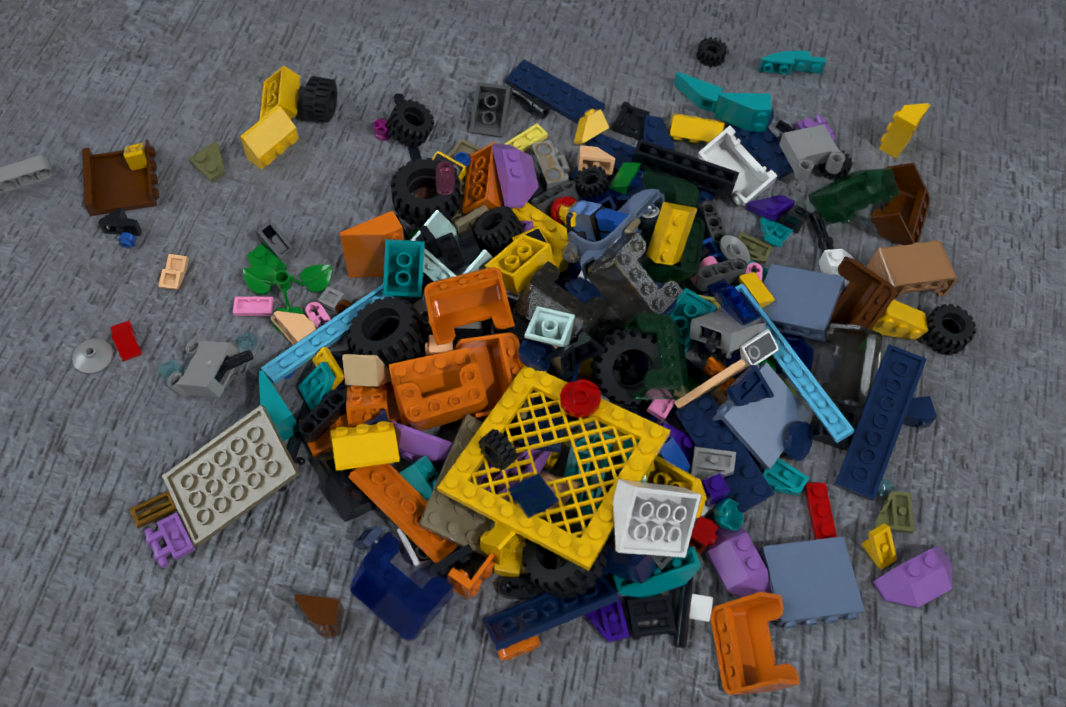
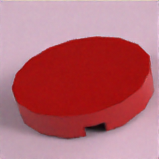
[560,379,601,418]

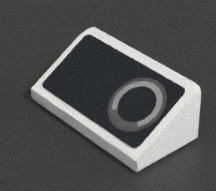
[740,329,778,366]
[397,528,434,569]

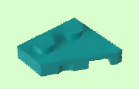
[759,217,793,248]
[298,362,335,411]
[763,458,809,496]

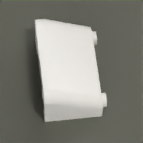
[698,126,777,206]

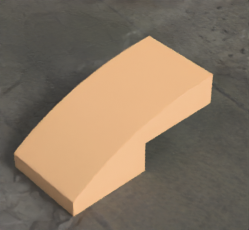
[158,254,189,290]

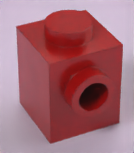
[689,516,718,554]

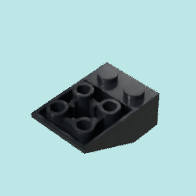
[324,468,377,522]

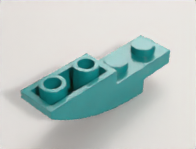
[758,51,826,75]

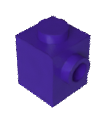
[702,473,730,507]

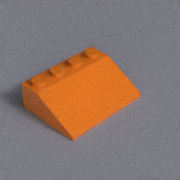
[339,210,404,277]
[389,347,471,426]

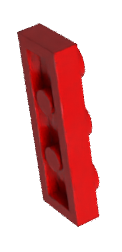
[804,482,837,540]

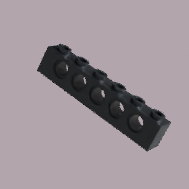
[631,139,740,198]

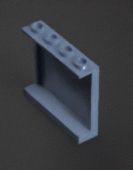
[762,264,845,341]
[713,362,811,470]
[758,537,865,629]

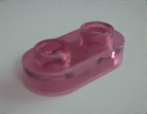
[436,161,455,195]

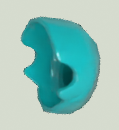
[713,498,744,531]

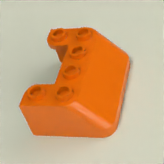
[424,267,515,346]
[453,333,527,421]
[396,353,489,431]
[710,592,800,695]

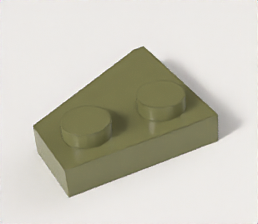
[872,491,915,534]

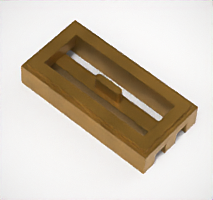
[129,490,177,529]

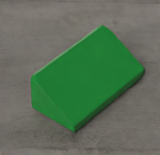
[609,163,641,195]

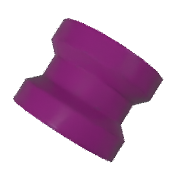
[373,118,391,141]

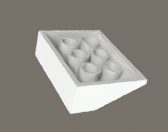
[613,479,701,557]

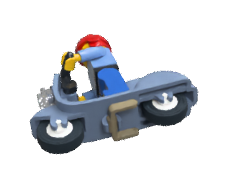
[550,189,665,280]

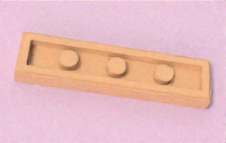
[674,359,748,408]

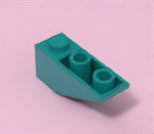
[673,71,723,113]
[399,455,439,501]

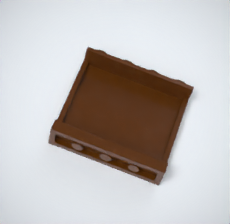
[82,139,159,216]

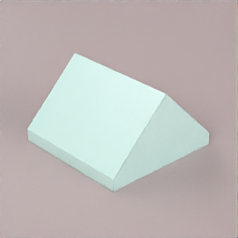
[524,306,575,347]

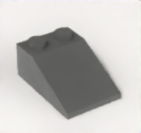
[469,82,512,137]

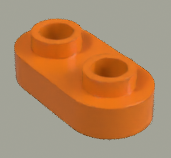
[497,636,541,661]

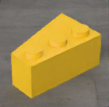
[869,299,929,340]

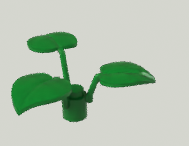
[243,264,333,336]

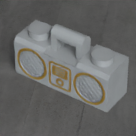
[531,140,570,191]

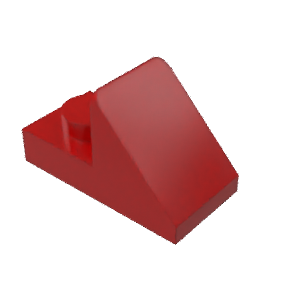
[110,320,142,362]

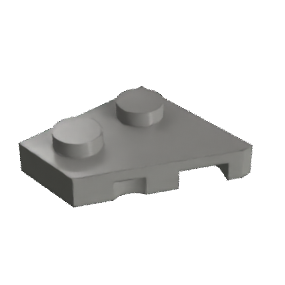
[691,447,736,482]

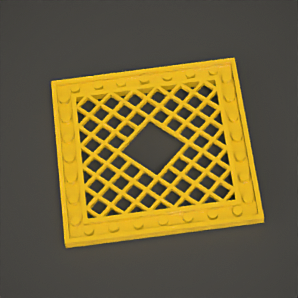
[437,365,670,571]

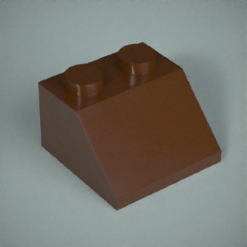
[294,594,345,639]

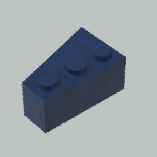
[602,530,657,583]

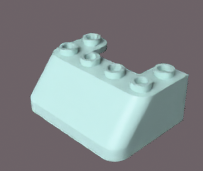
[411,210,493,282]

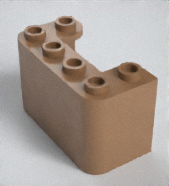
[866,240,958,299]

